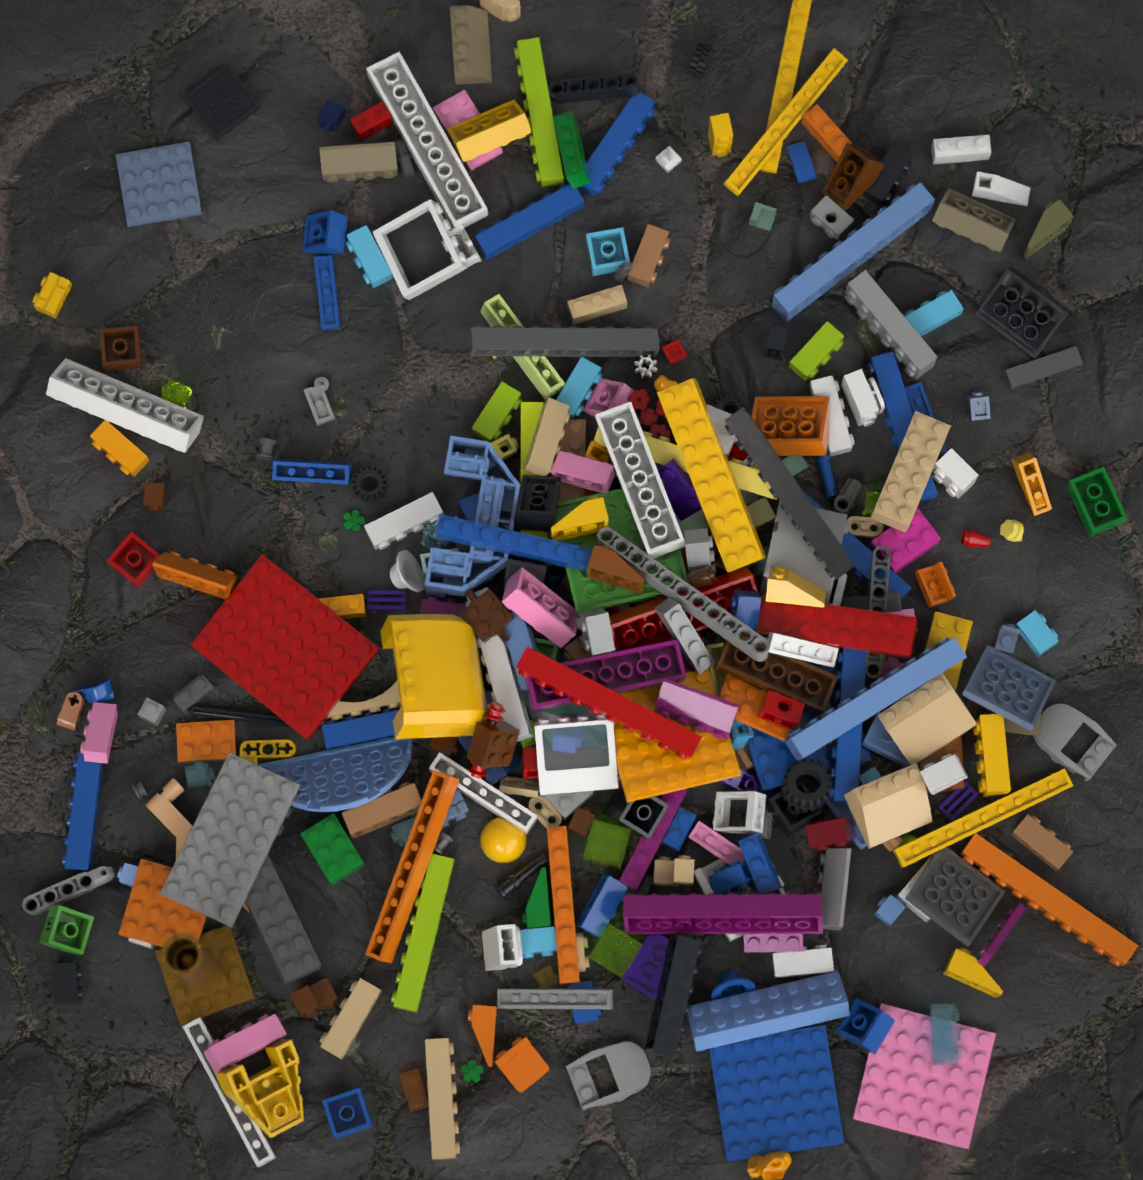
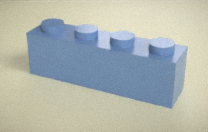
[504,612,538,692]

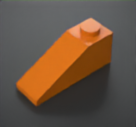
[468,1005,497,1067]

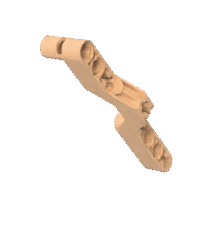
[145,778,249,912]

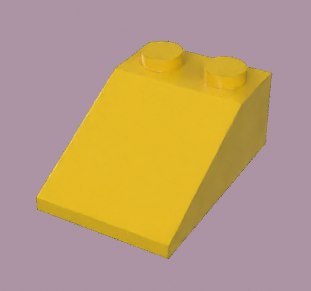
[550,496,609,541]
[766,566,826,607]
[943,948,1003,998]

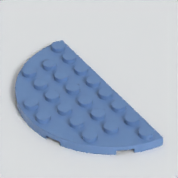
[259,737,413,812]

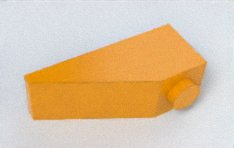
[1012,452,1052,516]

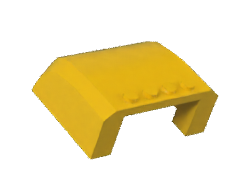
[381,614,488,739]

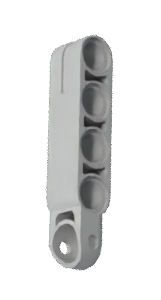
[22,866,115,915]

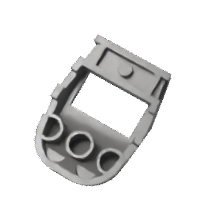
[1033,704,1117,782]
[566,1041,651,1110]

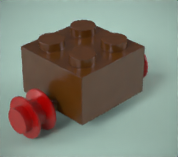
[467,702,520,778]

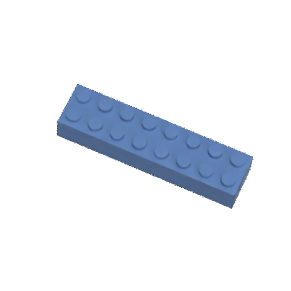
[687,971,850,1052]

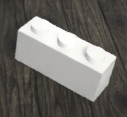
[931,135,991,164]
[772,945,834,978]

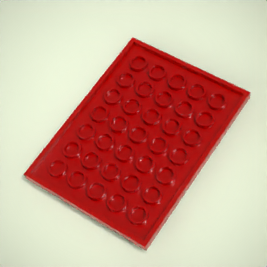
[191,554,380,740]

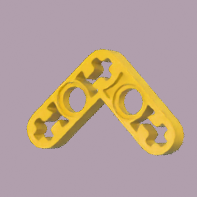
[240,740,297,765]

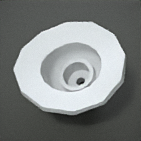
[389,550,426,592]

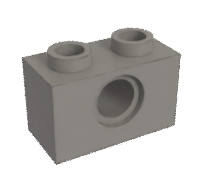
[810,195,854,241]

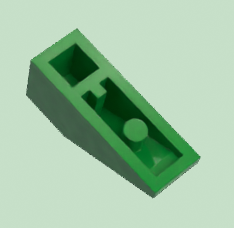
[522,867,551,929]

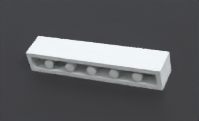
[429,752,538,835]

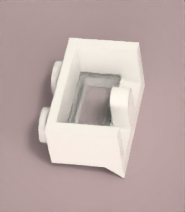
[442,224,481,267]

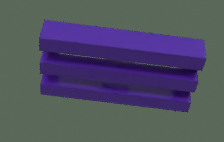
[367,590,406,611]
[938,780,979,822]

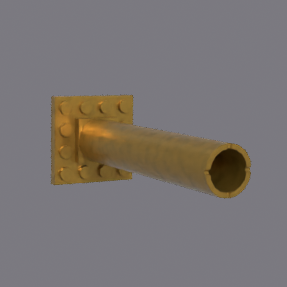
[155,925,255,1026]

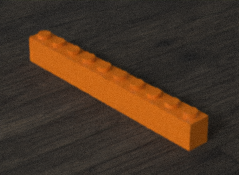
[365,770,460,963]
[960,833,1139,967]

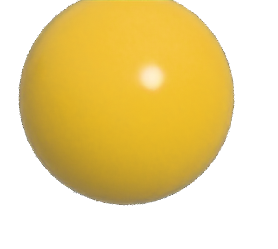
[480,817,527,863]

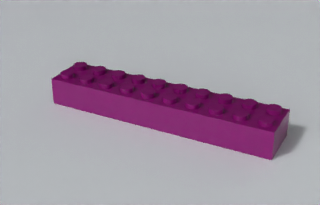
[623,893,823,934]

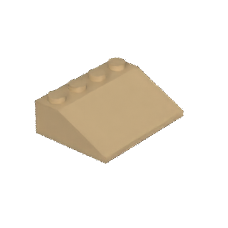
[877,673,977,765]
[844,763,933,848]

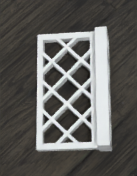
[762,632,839,667]

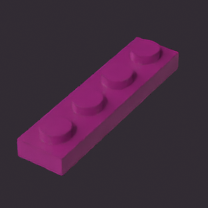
[977,904,1026,967]

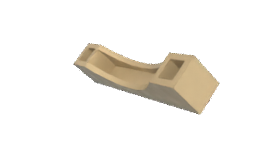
[321,681,401,724]

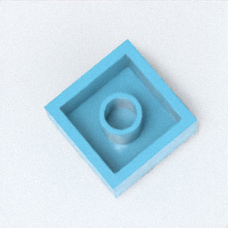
[586,227,630,276]

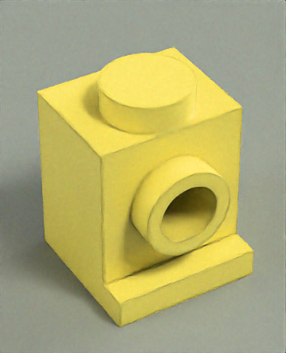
[490,434,519,461]

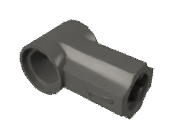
[832,477,863,515]

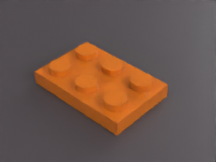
[176,720,236,763]

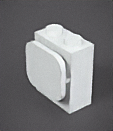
[841,369,885,427]
[482,924,523,971]

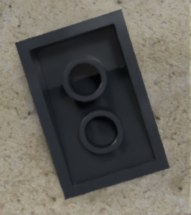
[515,475,561,532]

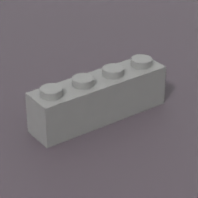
[684,528,716,574]
[654,597,715,674]

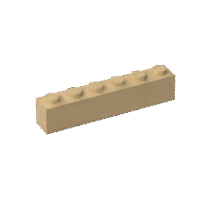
[425,1038,460,1160]

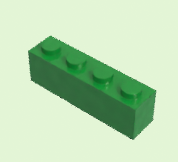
[553,111,590,189]

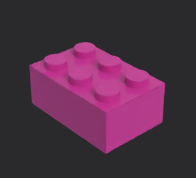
[870,508,941,573]

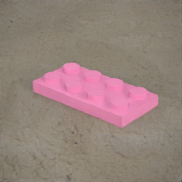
[433,90,503,171]

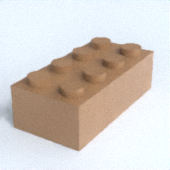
[342,782,422,839]

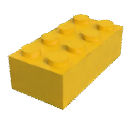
[916,611,973,691]
[973,714,1011,798]

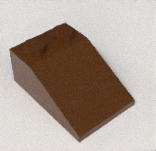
[822,143,884,210]

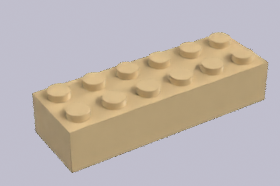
[871,411,951,533]

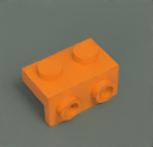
[914,562,956,608]

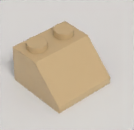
[480,0,521,21]

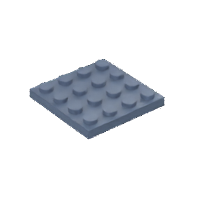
[116,142,202,227]
[962,645,1056,731]

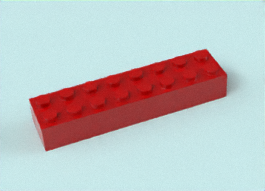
[609,567,761,653]
[756,595,918,659]

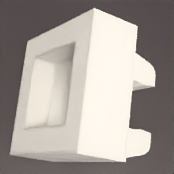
[655,146,682,173]

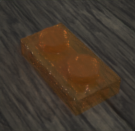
[399,1068,429,1112]

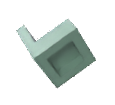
[749,202,777,231]

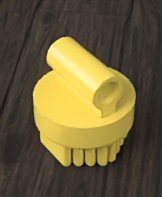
[1000,519,1024,542]

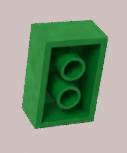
[1066,467,1128,537]
[300,813,365,886]

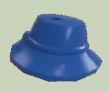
[711,971,755,1000]

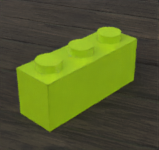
[789,321,844,381]
[471,382,523,443]

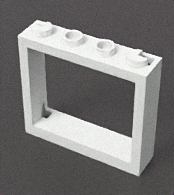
[373,199,467,300]

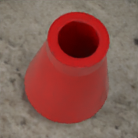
[961,529,991,548]

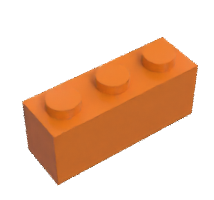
[801,104,852,162]

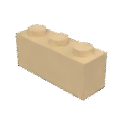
[567,285,627,325]

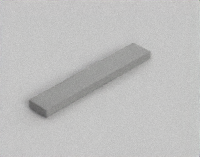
[497,989,613,1009]

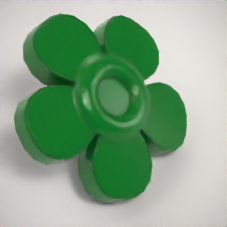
[343,510,365,532]
[461,1060,484,1082]

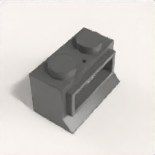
[173,675,216,715]

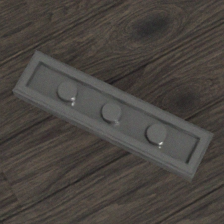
[1005,346,1083,389]

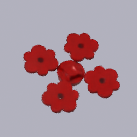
[628,389,670,439]

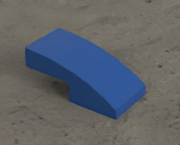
[787,141,816,183]

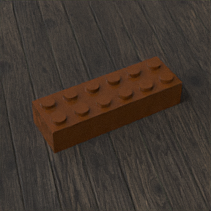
[713,636,838,715]

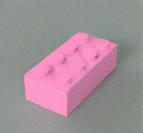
[502,567,578,648]

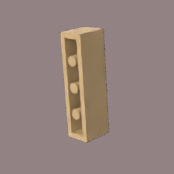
[523,397,570,476]
[320,978,382,1060]

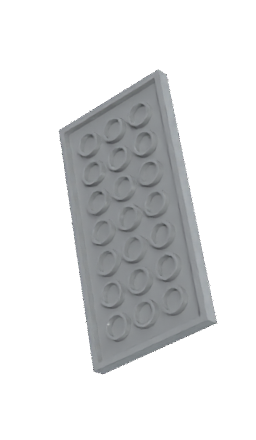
[160,753,300,928]

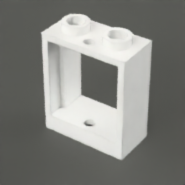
[713,791,766,833]

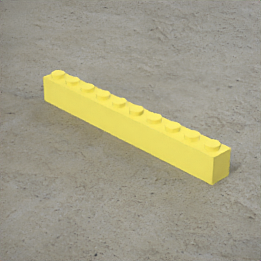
[594,427,777,500]

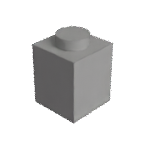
[138,698,166,727]

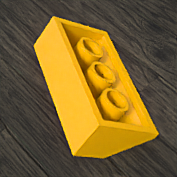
[446,100,531,162]

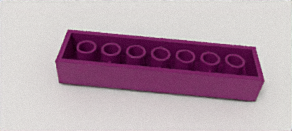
[525,639,686,712]

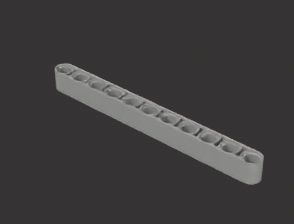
[597,527,769,661]

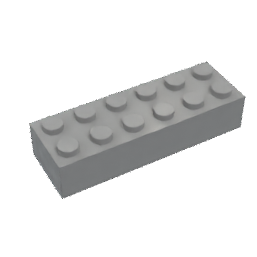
[845,270,937,380]

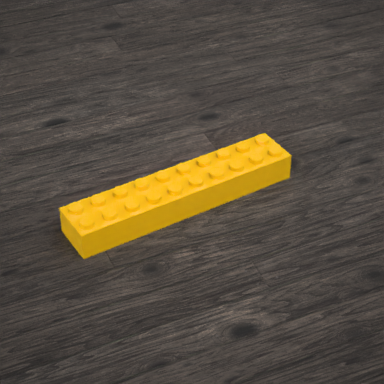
[657,378,766,573]

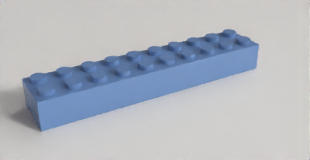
[772,182,935,322]
[785,637,967,761]

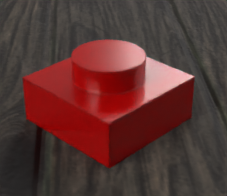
[662,339,687,366]

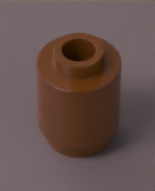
[686,566,716,589]

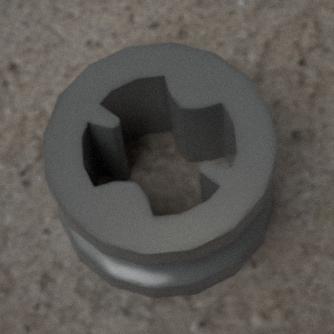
[131,780,148,800]

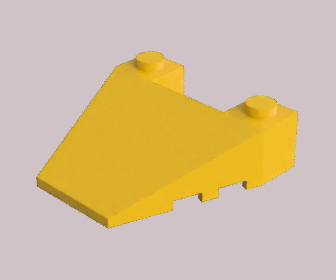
[216,1039,304,1138]

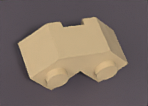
[653,855,695,886]

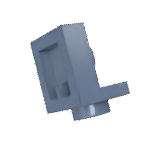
[967,391,991,421]
[994,623,1020,655]

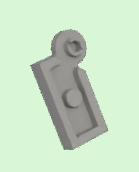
[304,377,335,426]

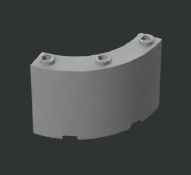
[759,501,850,605]

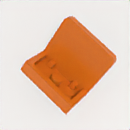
[495,1037,549,1093]

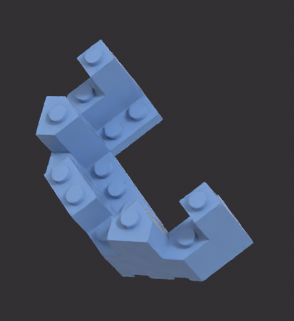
[425,436,520,599]

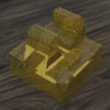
[533,965,559,989]

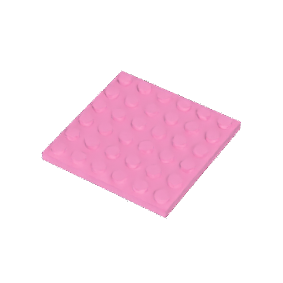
[853,1004,996,1149]

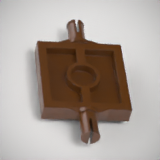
[460,588,514,644]

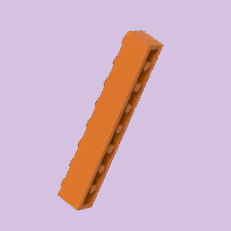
[547,826,580,986]

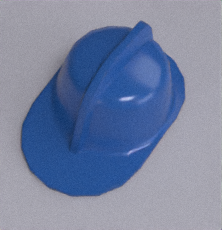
[69,677,114,704]

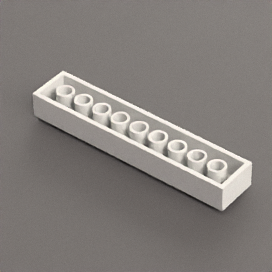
[366,52,488,229]

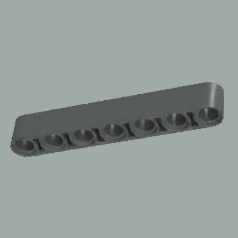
[865,546,890,680]

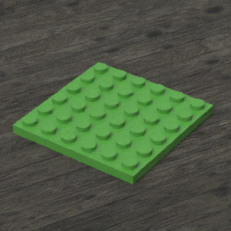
[556,480,687,614]

